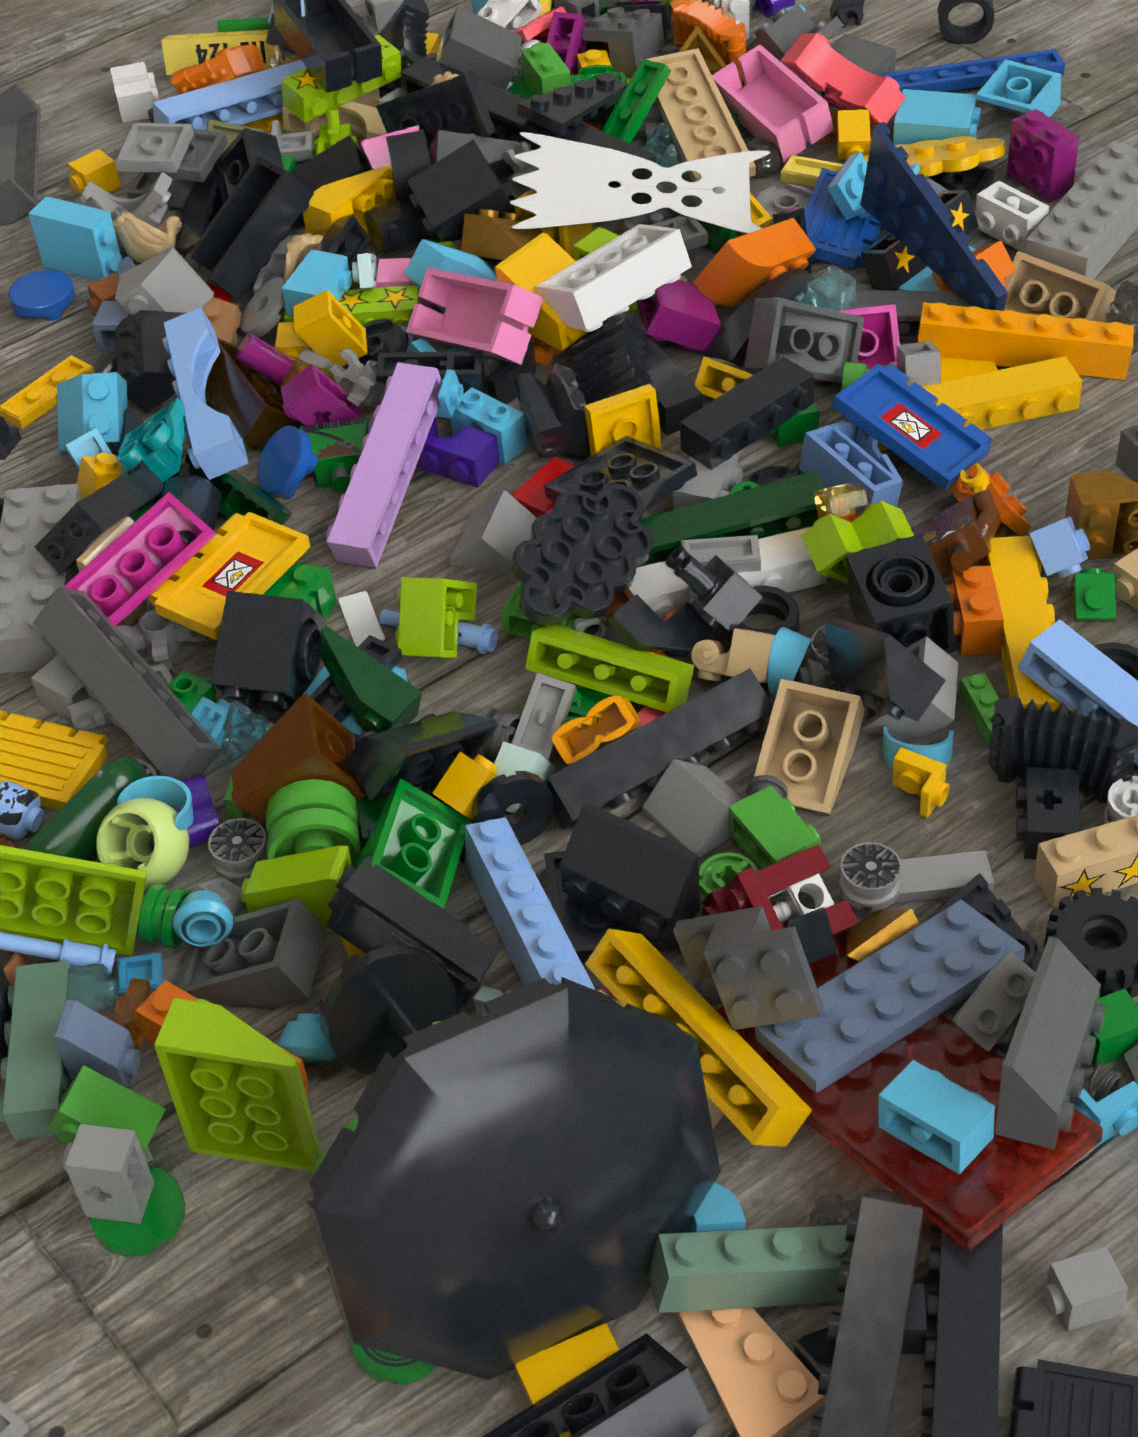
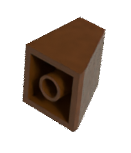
[231,694,366,831]

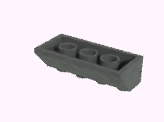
[995,937,1106,1150]

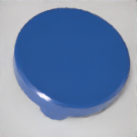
[9,270,75,321]
[257,426,317,500]

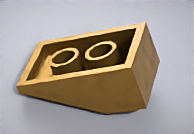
[461,209,544,260]

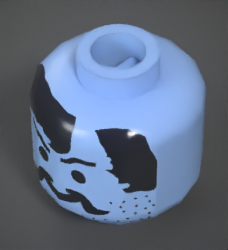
[0,781,45,840]

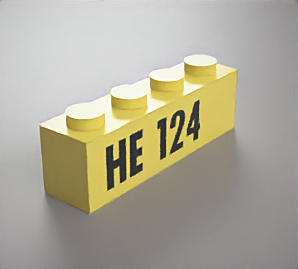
[161,30,284,75]

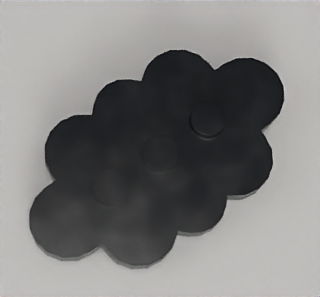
[511,484,653,625]

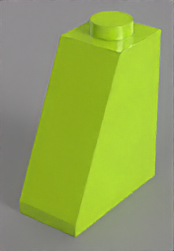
[241,845,352,932]

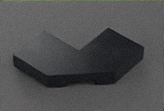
[608,594,715,657]

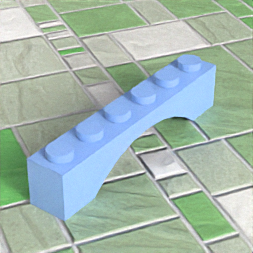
[162,307,249,480]

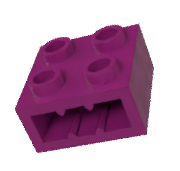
[1006,109,1079,203]
[636,280,721,353]

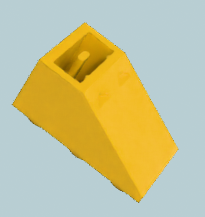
[303,165,397,244]

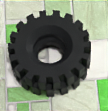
[1043,888,1138,998]

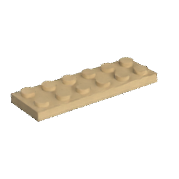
[641,48,756,182]

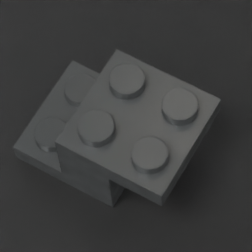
[746,4,844,61]
[582,7,680,78]
[127,129,228,208]
[613,207,708,261]
[673,906,824,1030]

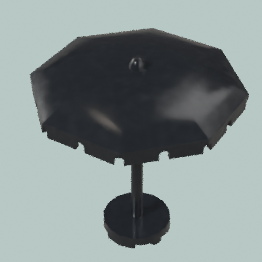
[306,940,721,1380]

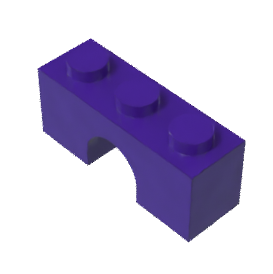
[416,417,500,488]

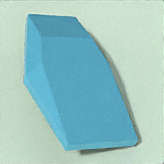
[404,239,497,313]

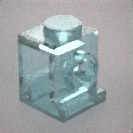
[801,264,856,311]
[67,963,120,1025]

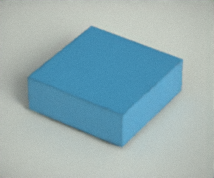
[117,952,164,1002]

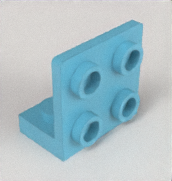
[827,151,920,220]

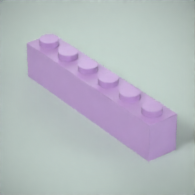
[326,363,442,568]

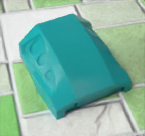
[116,397,185,483]

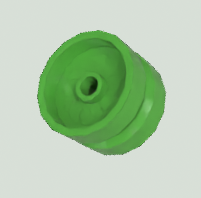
[265,779,361,866]

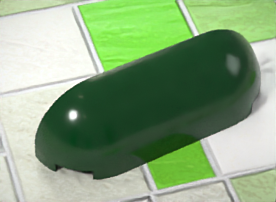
[185,447,292,525]
[23,757,148,862]

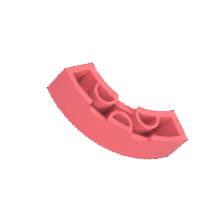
[780,33,906,126]

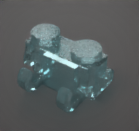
[642,123,688,179]
[220,701,275,760]

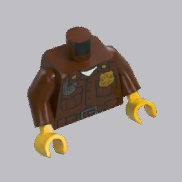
[911,463,1001,578]

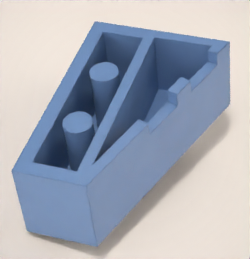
[799,419,903,515]

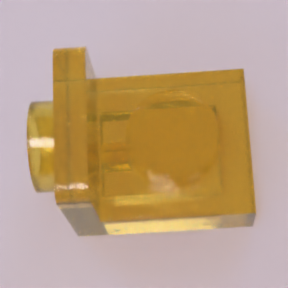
[814,483,868,522]

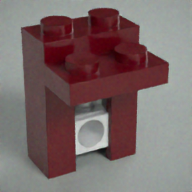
[702,844,859,938]

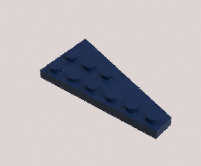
[860,122,1008,311]

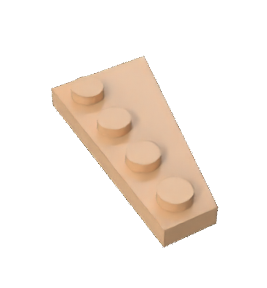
[674,1308,826,1437]

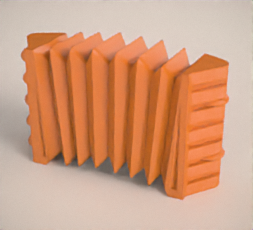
[671,0,747,84]
[171,44,264,94]

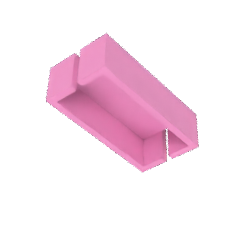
[712,45,834,163]
[406,267,543,365]

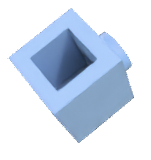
[1029,516,1091,579]

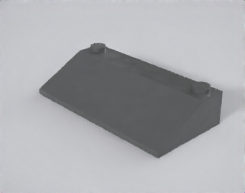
[0,83,41,225]

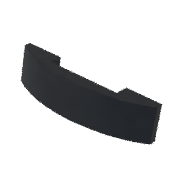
[704,268,825,366]

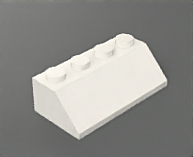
[535,224,692,332]

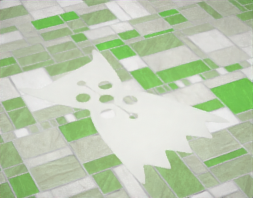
[510,132,770,234]

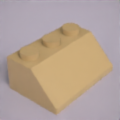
[1003,251,1119,322]

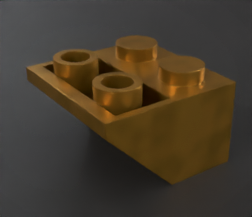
[1065,471,1138,560]

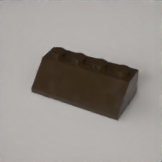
[205,338,305,449]

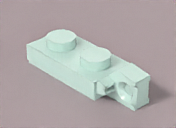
[352,253,378,289]

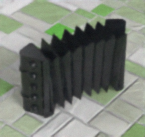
[379,0,430,98]
[571,312,659,405]
[988,697,1138,804]

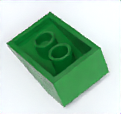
[354,778,471,910]

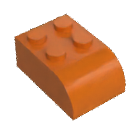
[693,218,816,307]

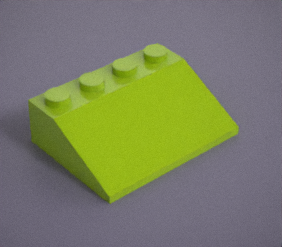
[0,845,147,956]
[154,998,322,1172]

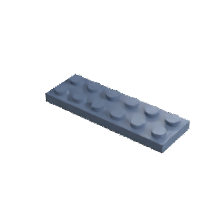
[755,899,1025,1094]

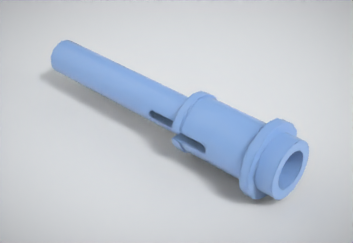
[380,609,498,654]
[0,932,116,978]

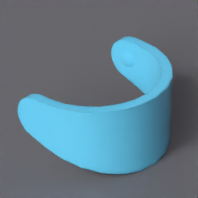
[768,627,811,698]
[882,726,954,770]
[117,776,194,831]

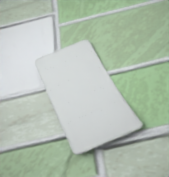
[339,591,385,647]

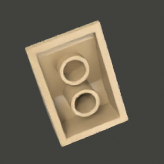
[754,679,865,815]

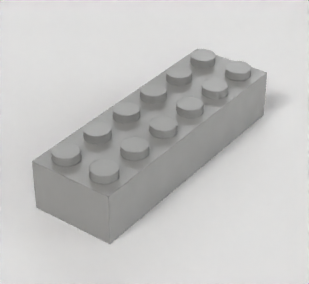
[1025,141,1138,279]
[0,484,83,674]

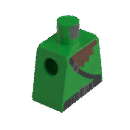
[300,417,369,493]

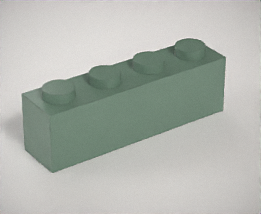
[0,960,78,1140]
[649,1225,854,1313]

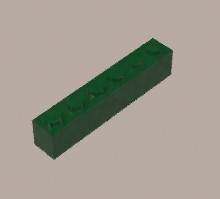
[636,471,830,568]

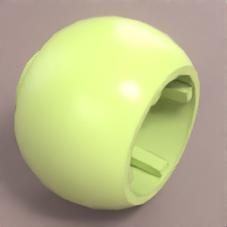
[96,798,189,889]

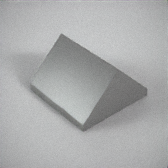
[450,490,537,576]
[642,759,742,859]

